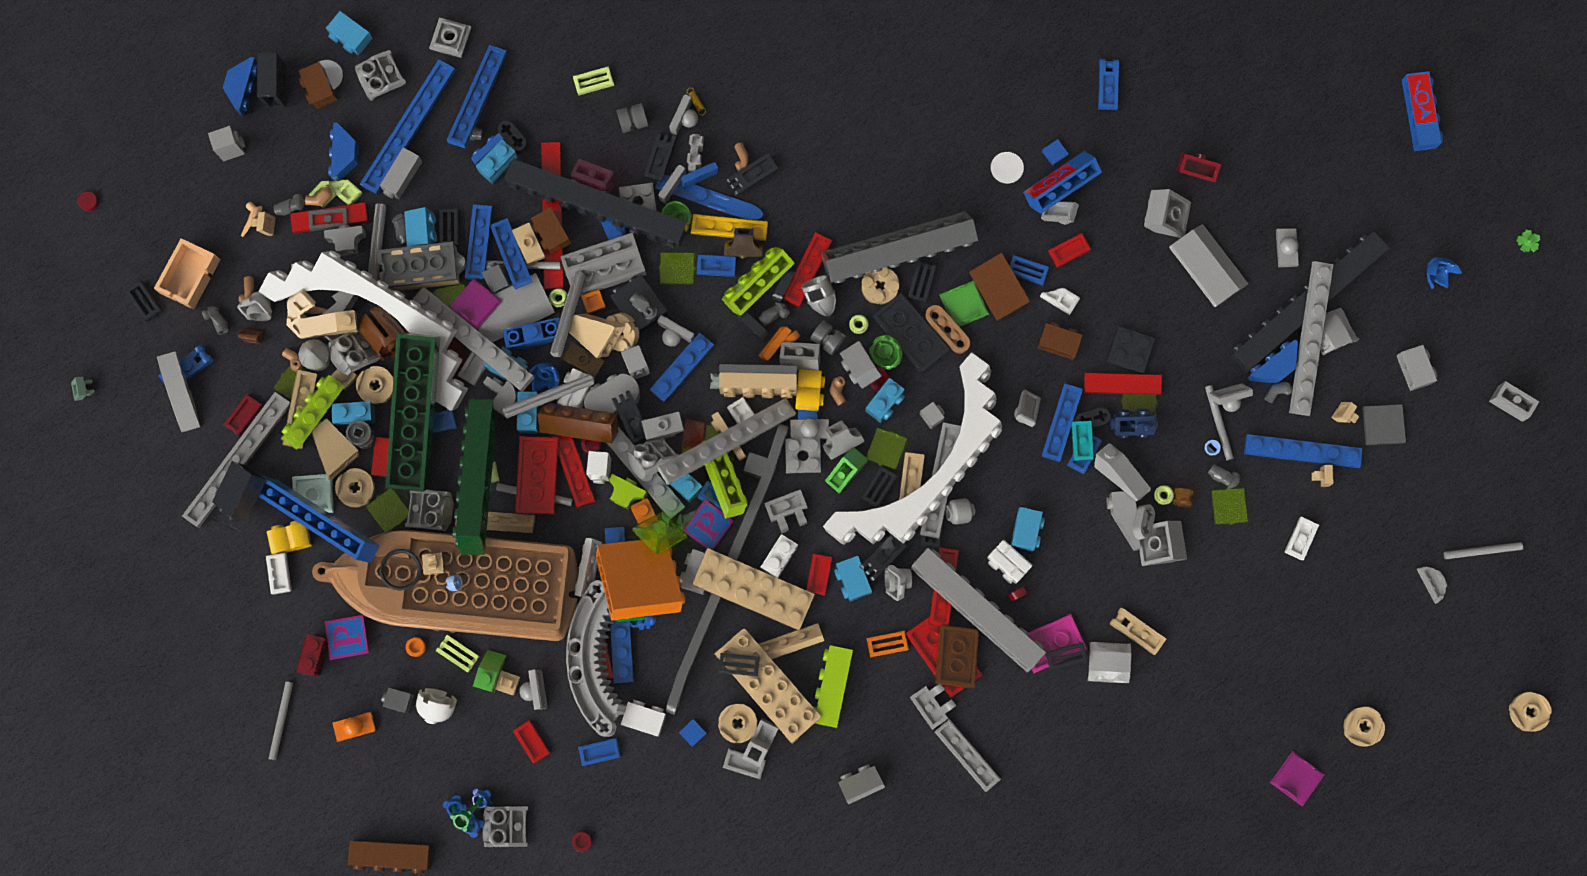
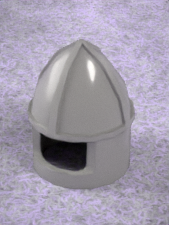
[802,275,836,317]
[298,339,331,372]

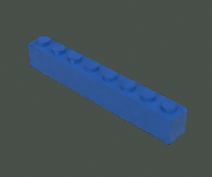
[259,476,380,563]

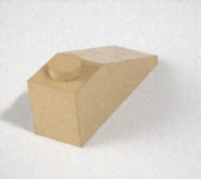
[298,310,359,339]

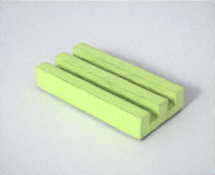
[573,66,614,96]
[436,635,480,673]

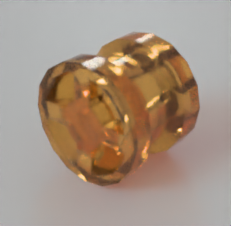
[1172,488,1194,507]

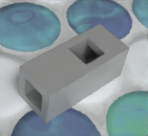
[380,147,422,199]

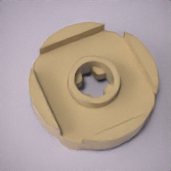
[862,267,899,305]
[607,313,639,351]
[356,366,394,405]
[335,468,375,507]
[1509,692,1551,732]
[718,704,757,743]
[1344,707,1385,747]

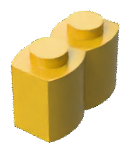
[796,369,825,411]
[267,521,312,555]

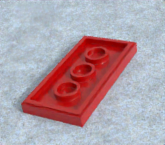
[515,436,559,515]
[906,617,982,698]

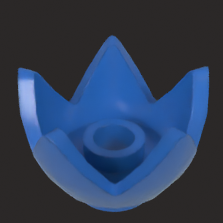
[1427,257,1462,289]
[529,363,560,392]

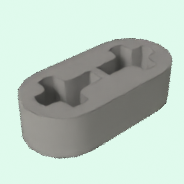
[1133,504,1155,540]

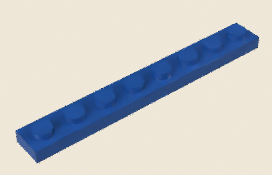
[360,59,456,195]
[605,527,634,683]

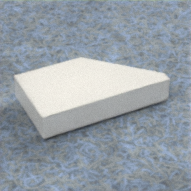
[1040,288,1080,315]

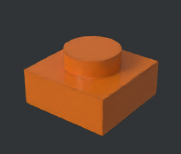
[581,289,606,314]
[630,498,656,524]

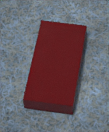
[223,394,263,436]

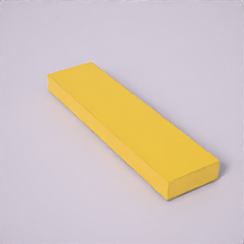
[691,214,768,242]

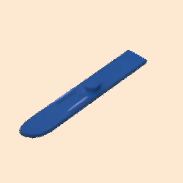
[655,175,763,220]

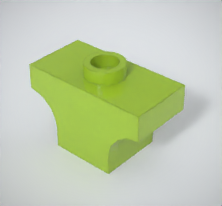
[609,474,648,510]

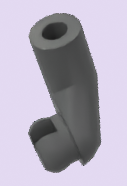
[1264,382,1293,403]

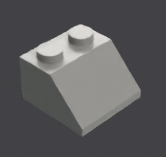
[1144,189,1191,238]
[1139,521,1187,566]
[838,764,885,804]

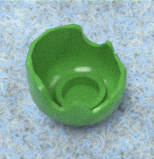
[662,201,692,225]

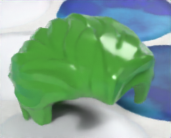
[869,335,902,370]

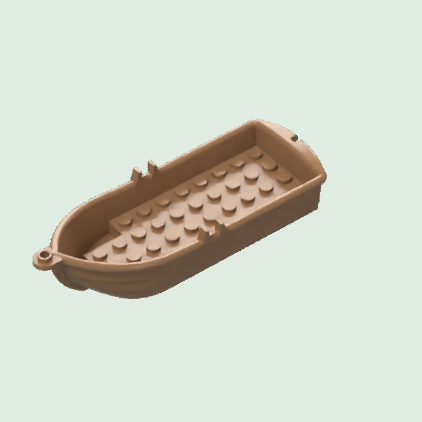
[312,530,579,641]

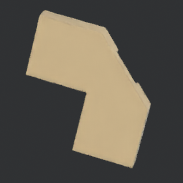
[287,289,316,338]

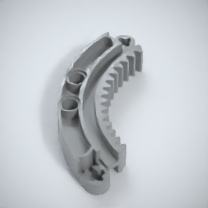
[566,580,626,737]

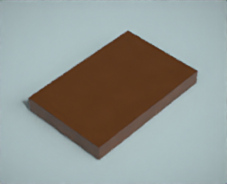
[969,253,1030,321]
[935,625,979,688]

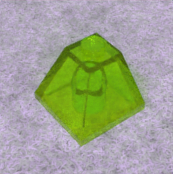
[632,512,687,554]

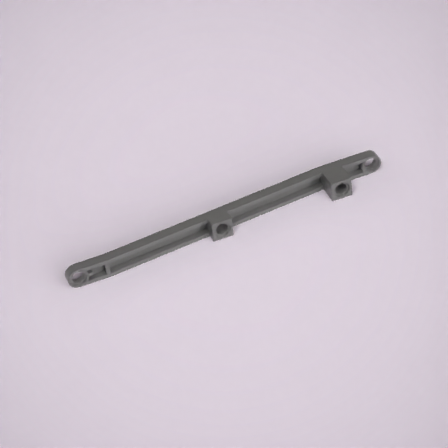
[665,424,789,715]

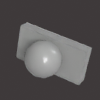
[669,94,698,135]
[1041,202,1079,225]
[1276,229,1299,267]
[658,315,695,347]
[1209,383,1253,412]
[1014,389,1041,427]
[790,419,829,439]
[519,670,548,710]

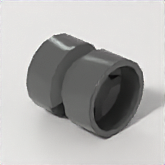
[616,103,648,133]
[810,320,846,355]
[346,420,376,449]

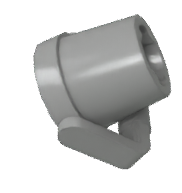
[237,292,272,321]
[884,565,912,601]

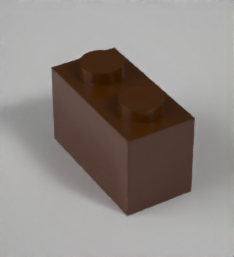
[299,62,337,109]
[531,207,571,255]
[1037,322,1082,360]

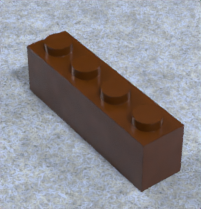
[538,403,618,443]
[348,841,432,874]

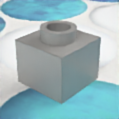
[920,402,945,429]

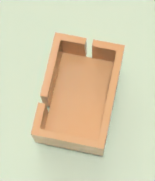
[154,239,220,309]

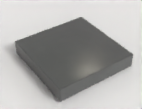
[1362,405,1406,445]

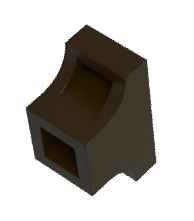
[724,228,763,258]
[562,342,605,379]

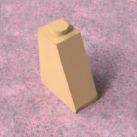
[569,314,626,358]
[312,418,359,481]

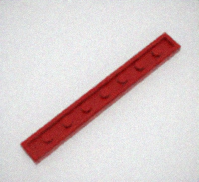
[541,142,564,290]

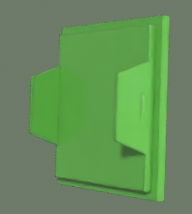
[939,280,989,327]

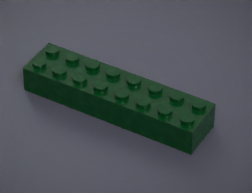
[385,333,440,492]
[453,399,497,555]

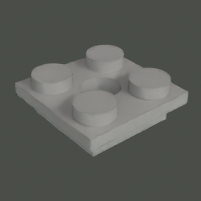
[429,17,472,58]
[619,183,656,211]
[785,438,821,473]

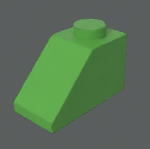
[825,448,868,493]
[473,650,506,693]

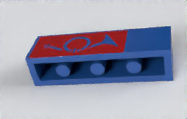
[1402,71,1443,151]
[1023,151,1102,214]

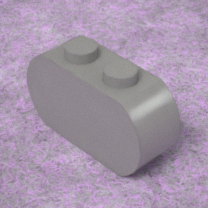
[584,374,640,415]

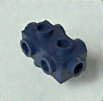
[1110,409,1158,438]

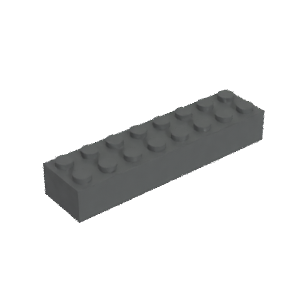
[820,211,978,283]

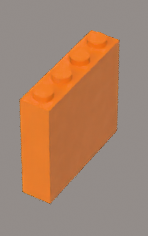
[596,537,685,621]

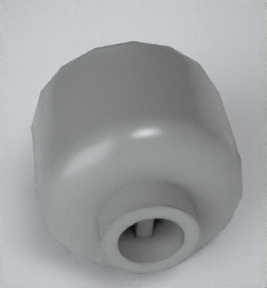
[945,498,975,525]

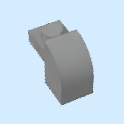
[483,376,518,419]
[742,718,779,767]

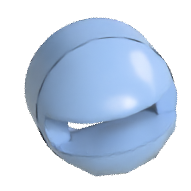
[1205,440,1220,455]
[445,575,463,591]

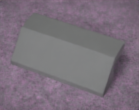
[1169,224,1248,307]
[560,233,646,297]
[478,273,555,342]

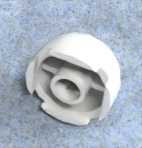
[416,688,457,724]

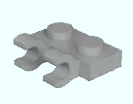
[687,134,704,173]
[764,490,807,533]
[910,684,956,730]

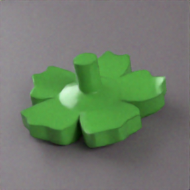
[1517,230,1541,252]

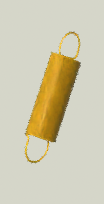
[687,88,706,115]

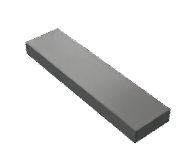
[935,719,1001,792]

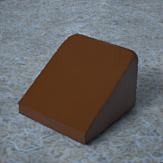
[238,327,264,344]

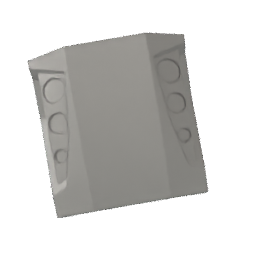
[355,50,406,101]
[1320,308,1359,355]
[327,329,380,375]
[628,438,679,479]
[405,490,454,531]
[1088,642,1131,683]
[483,806,528,847]

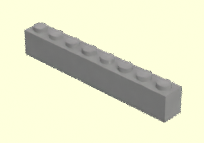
[911,548,1046,673]

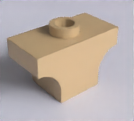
[512,223,545,265]

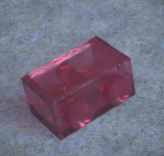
[571,159,614,194]

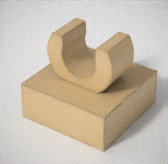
[251,212,276,236]
[1332,402,1359,423]
[1312,465,1333,487]
[422,553,444,575]
[495,671,521,696]

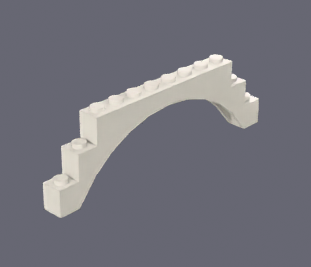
[259,251,468,411]
[823,352,1002,545]

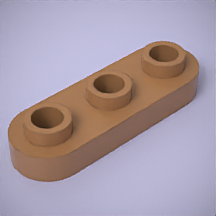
[925,305,970,354]

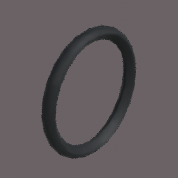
[380,549,422,591]

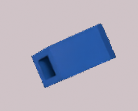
[223,57,258,116]
[328,123,359,181]
[503,317,560,349]
[1248,339,1298,384]

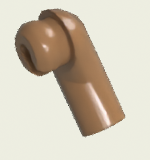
[734,143,748,171]
[305,187,332,206]
[239,276,254,302]
[282,348,303,371]
[829,376,846,406]

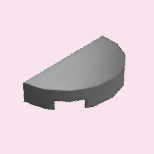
[1417,567,1447,604]

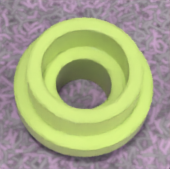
[549,289,568,308]
[849,315,868,334]
[1154,485,1174,505]

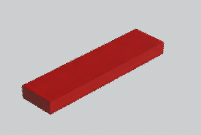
[290,202,368,233]
[782,232,832,308]
[1084,373,1162,395]
[552,435,596,508]
[929,548,959,626]

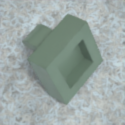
[71,377,94,401]

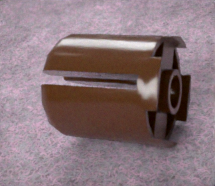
[358,306,409,361]

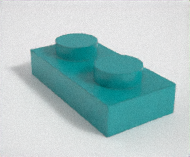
[1071,421,1094,461]

